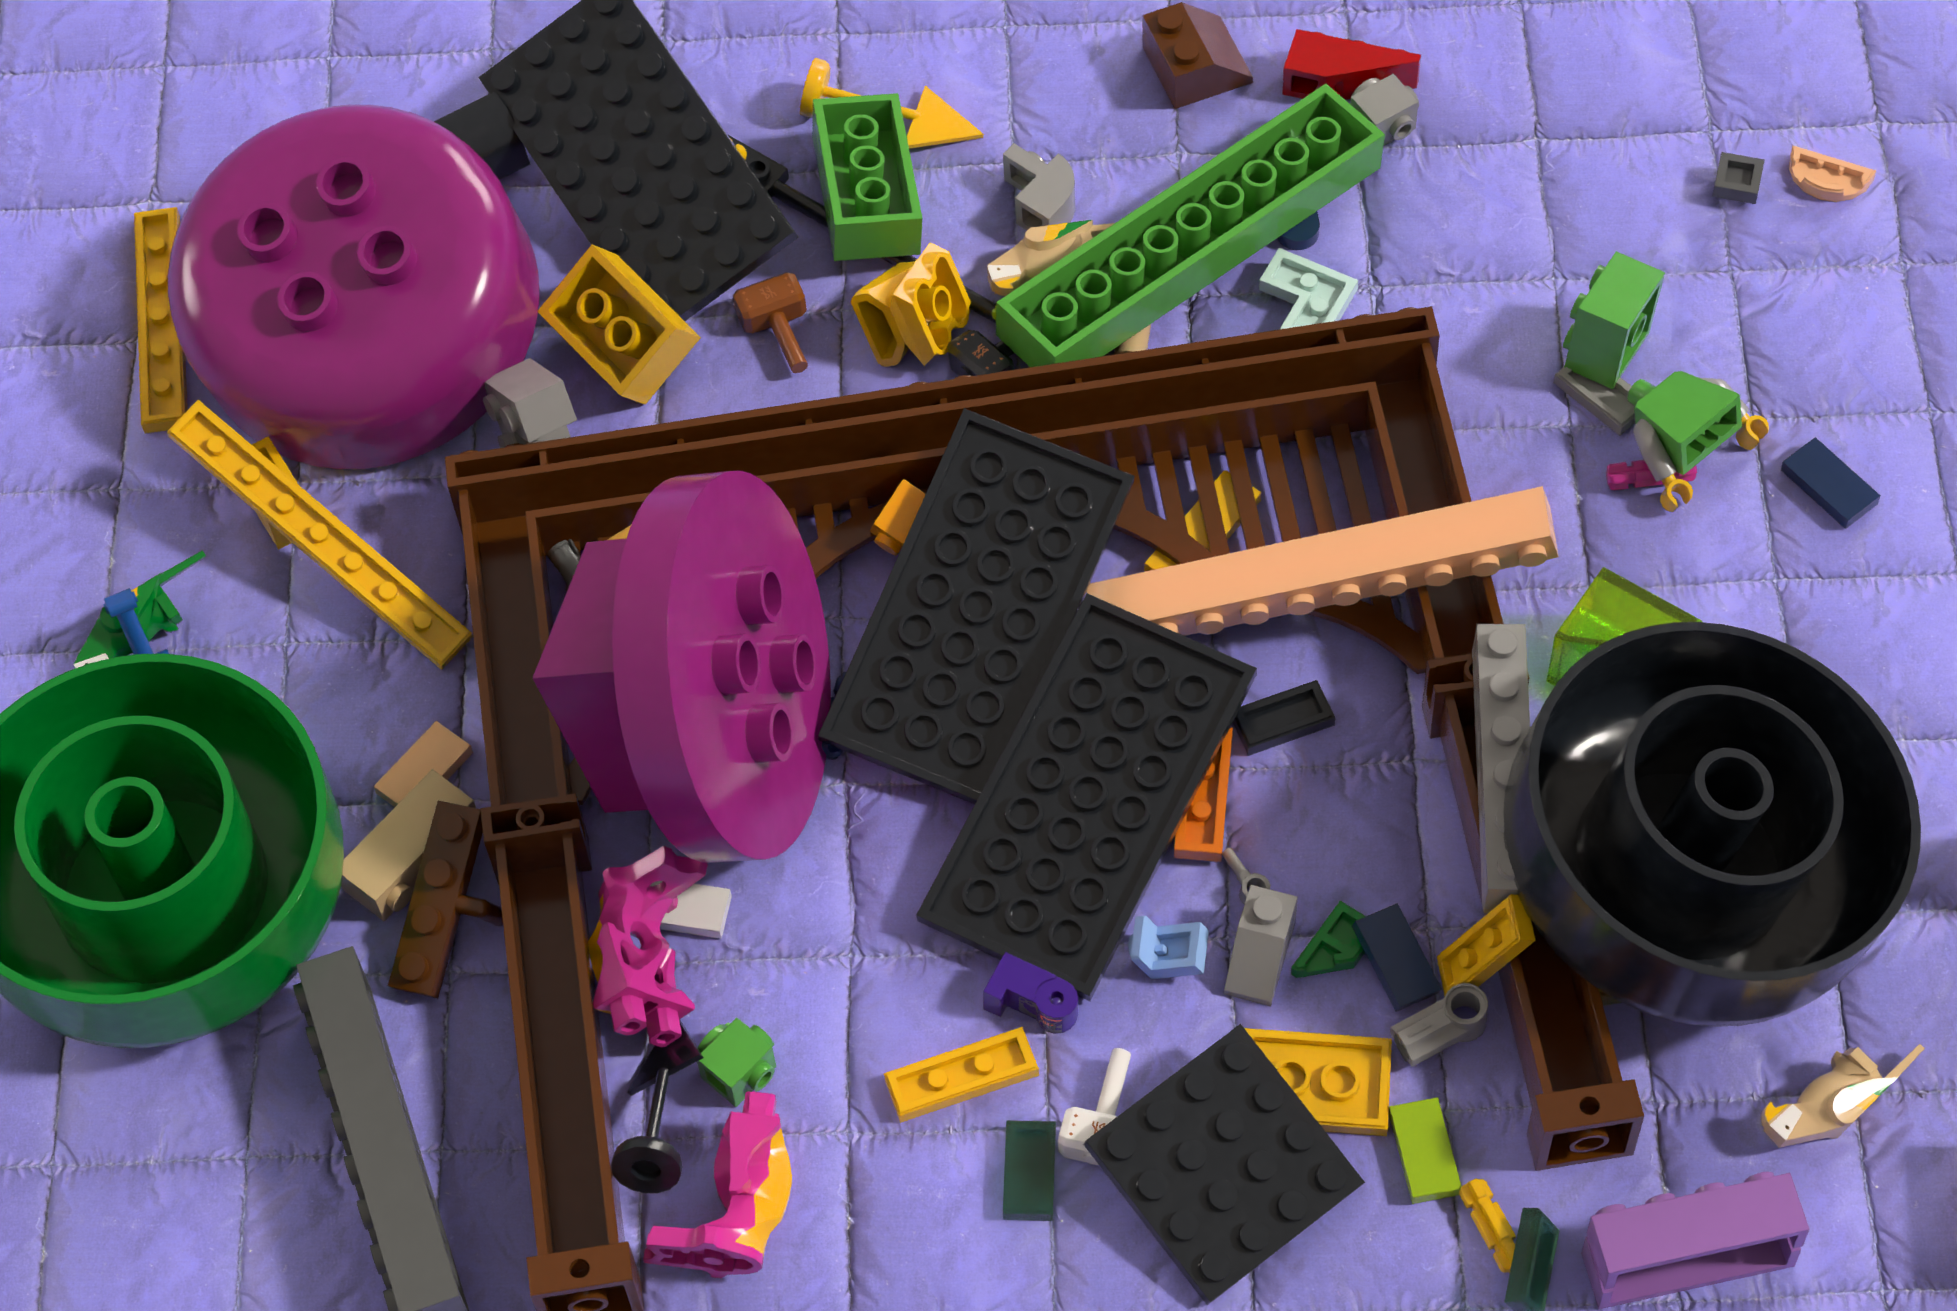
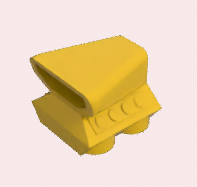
[851,242,971,367]

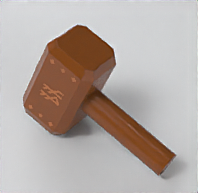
[732,272,808,373]

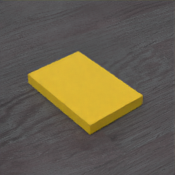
[1244,1028,1392,1136]

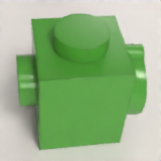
[697,1017,777,1107]

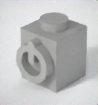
[1350,74,1419,146]

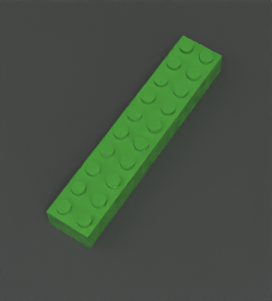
[996,84,1385,367]

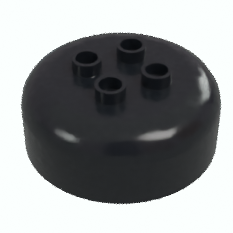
[1503,622,1921,1027]

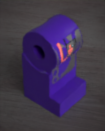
[983,952,1078,1034]

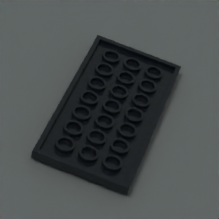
[478,0,799,321]
[818,408,1135,804]
[916,593,1257,1001]

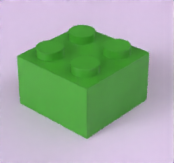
[1563,251,1665,389]

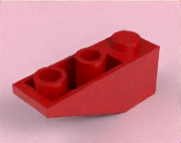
[1282,29,1421,100]

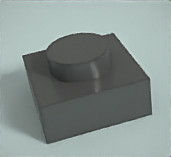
[1712,152,1765,204]

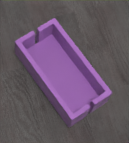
[1581,1172,1810,1309]

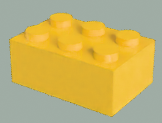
[538,244,701,405]

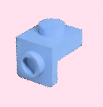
[1128,916,1209,979]

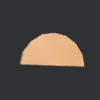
[1788,145,1876,202]

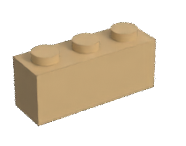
[341,769,476,921]

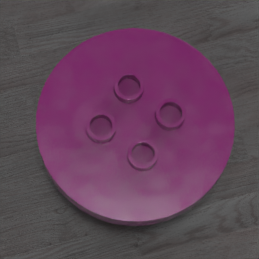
[532,471,831,863]

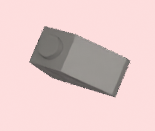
[1224,885,1298,1006]

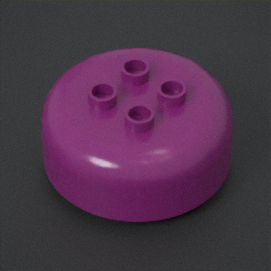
[168,105,540,469]

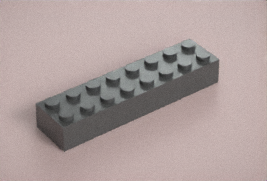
[293,946,469,1311]

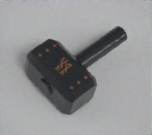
[947,330,1014,376]

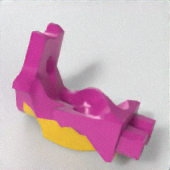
[588,846,708,1047]
[643,1091,792,1278]

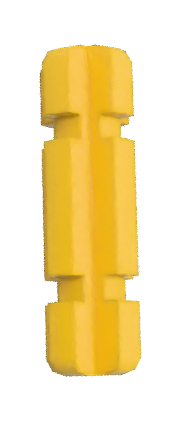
[1459,1178,1527,1273]

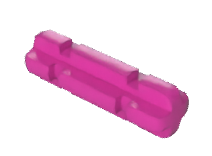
[1606,460,1697,490]

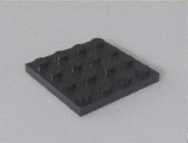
[1083,1024,1365,1305]

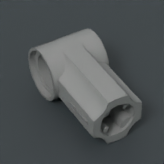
[1390,983,1488,1067]

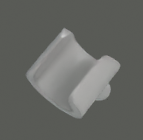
[1222,848,1270,904]

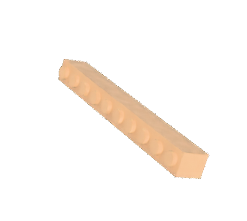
[1087,486,1559,636]

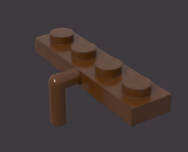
[388,800,503,999]

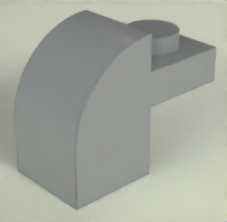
[1003,143,1075,230]

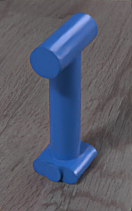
[103,588,169,655]

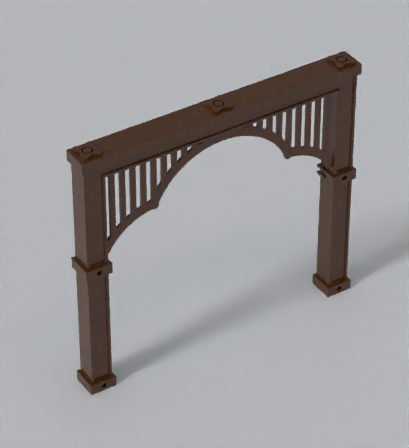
[445,306,1644,1311]

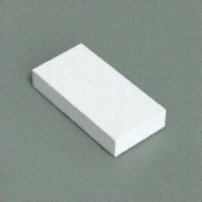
[650,881,732,939]

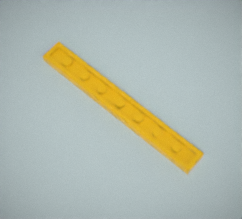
[167,400,473,670]

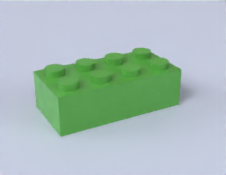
[812,93,923,261]

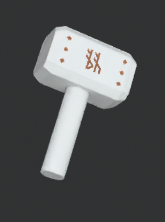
[1058,1048,1131,1165]

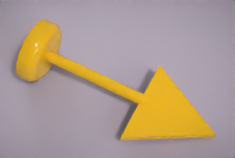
[800,58,984,149]

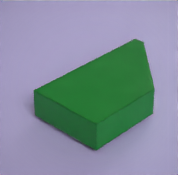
[1291,901,1366,978]

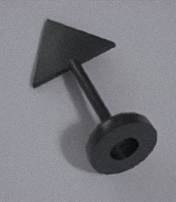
[611,1020,704,1193]

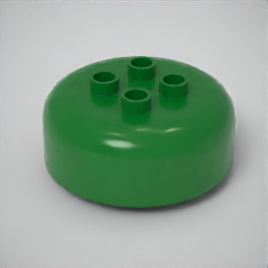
[0,654,344,1048]

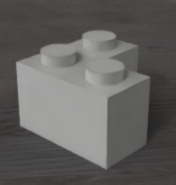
[483,358,577,448]

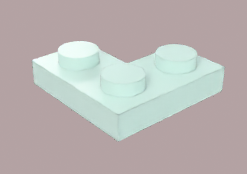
[1259,248,1358,329]

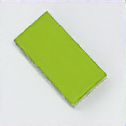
[1389,1097,1462,1204]

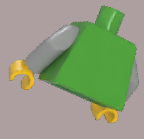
[1627,371,1769,512]

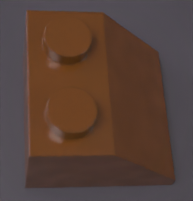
[1142,2,1253,109]

